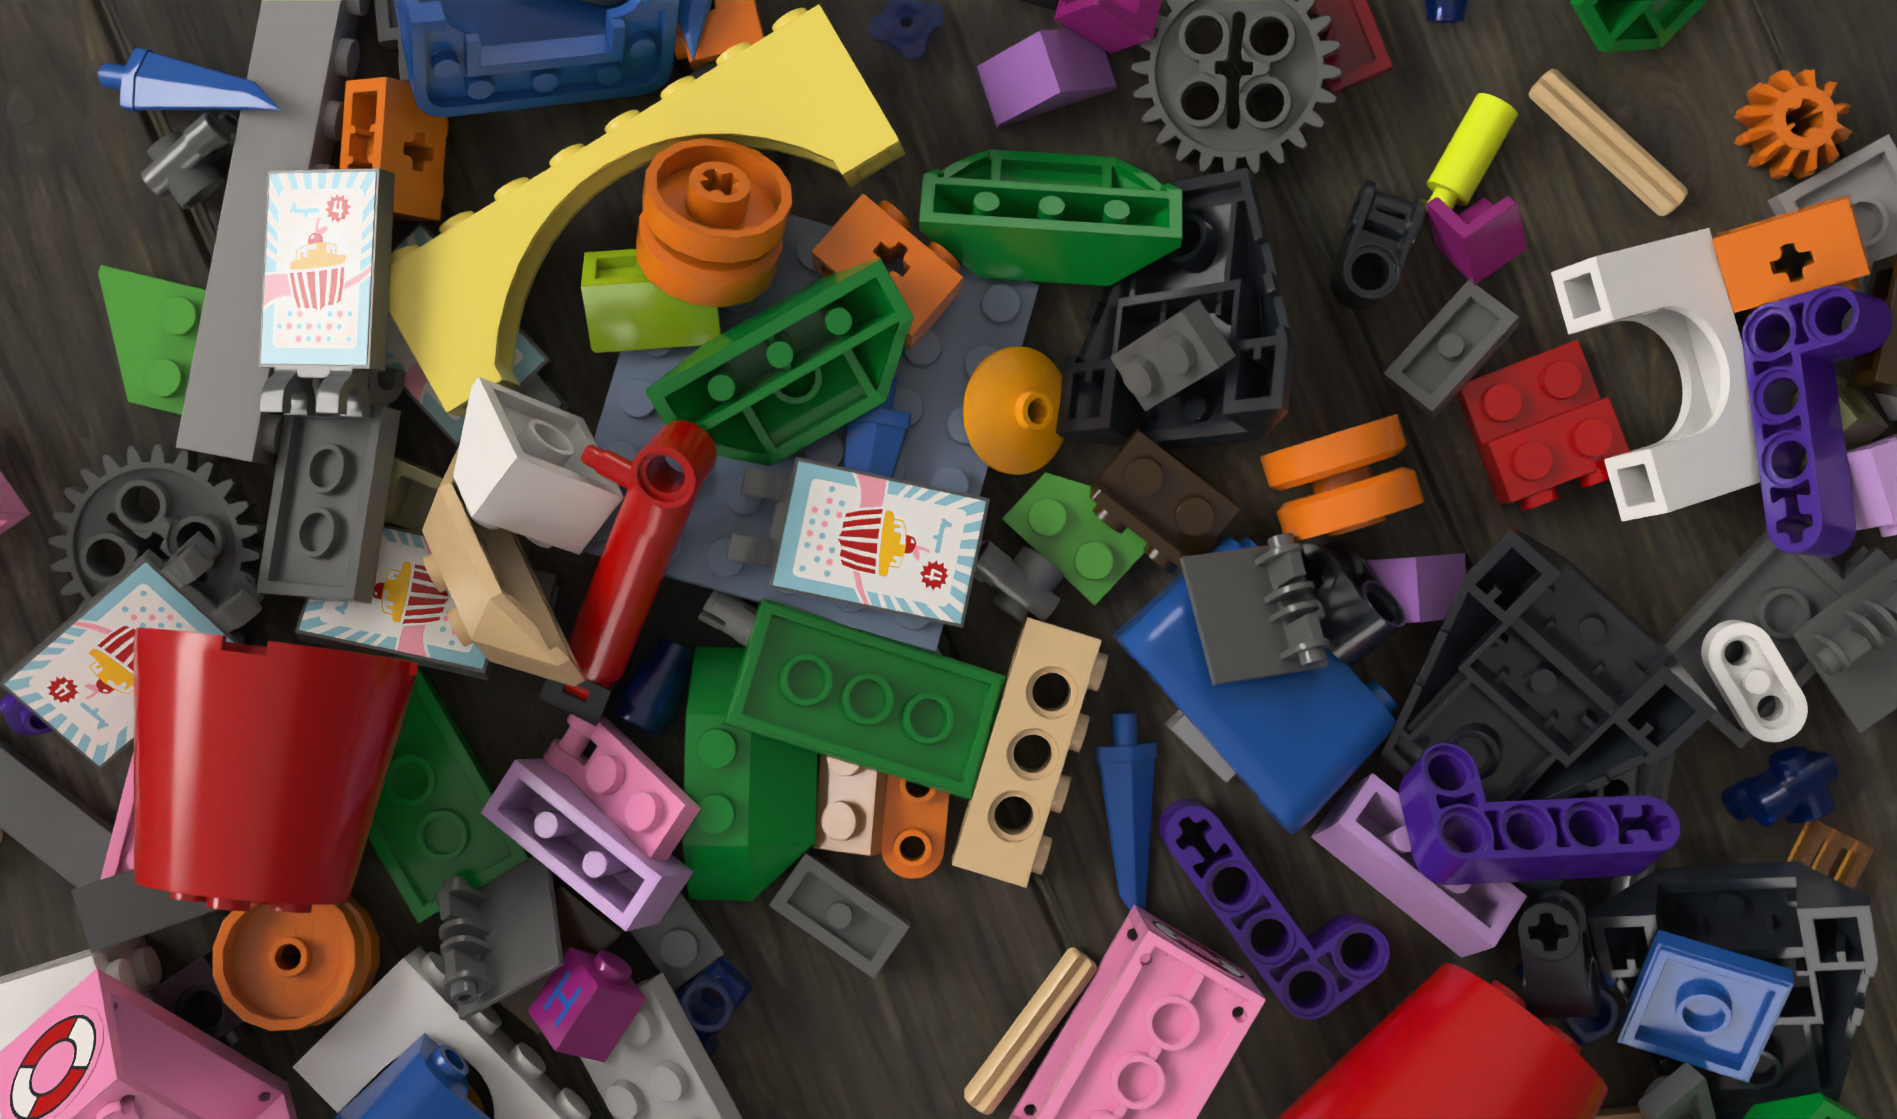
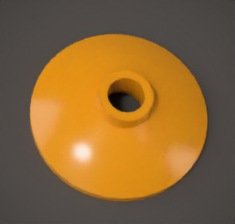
[963,346,1064,475]

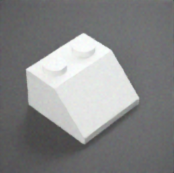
[453,377,624,555]

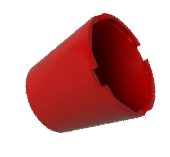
[134,628,418,913]
[1277,963,1608,1119]

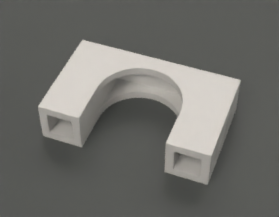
[1551,228,1760,521]
[293,946,591,1119]

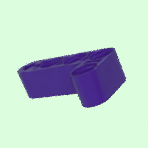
[1742,285,1892,558]
[1399,743,1681,885]
[1159,799,1390,1020]

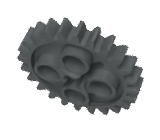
[1131,0,1342,175]
[49,443,266,611]

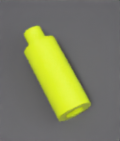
[1426,93,1518,212]

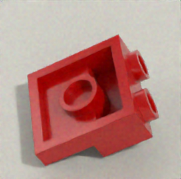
[1456,340,1629,511]

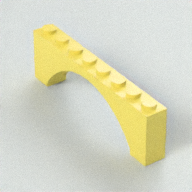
[388,4,906,418]

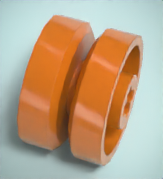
[636,138,792,307]
[1260,414,1424,542]
[213,896,380,1031]

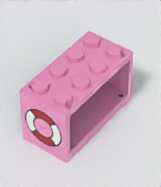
[1009,904,1266,1119]
[0,968,298,1119]

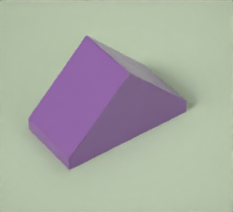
[977,29,1117,128]
[1366,553,1466,623]

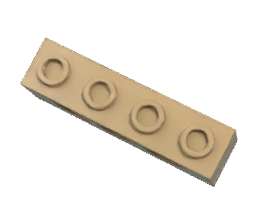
[952,617,1108,888]

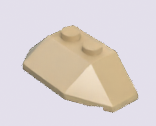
[422,449,586,686]

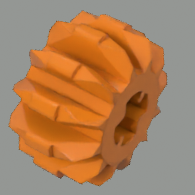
[1733,69,1852,180]

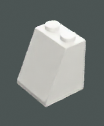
[0,935,162,1119]

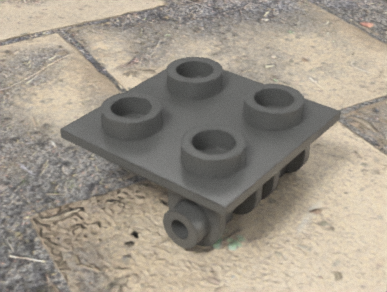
[1180,533,1331,686]
[1791,558,1897,734]
[436,856,564,1021]

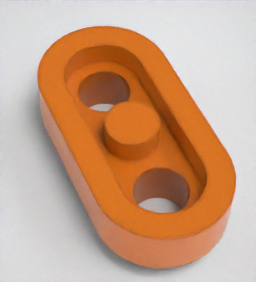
[881,776,949,879]

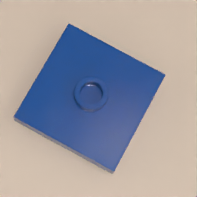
[1617,930,1794,1082]

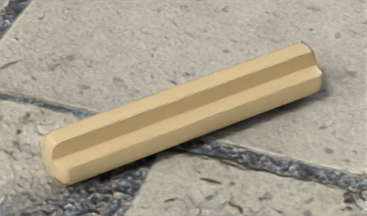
[1528,68,1688,216]
[964,947,1097,1115]

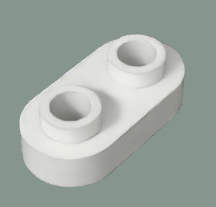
[1701,620,1808,742]

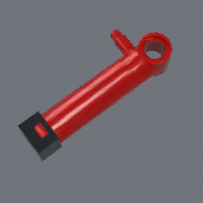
[539,420,717,726]

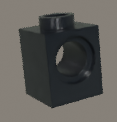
[149,951,254,1047]

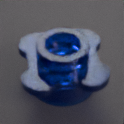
[869,0,944,60]

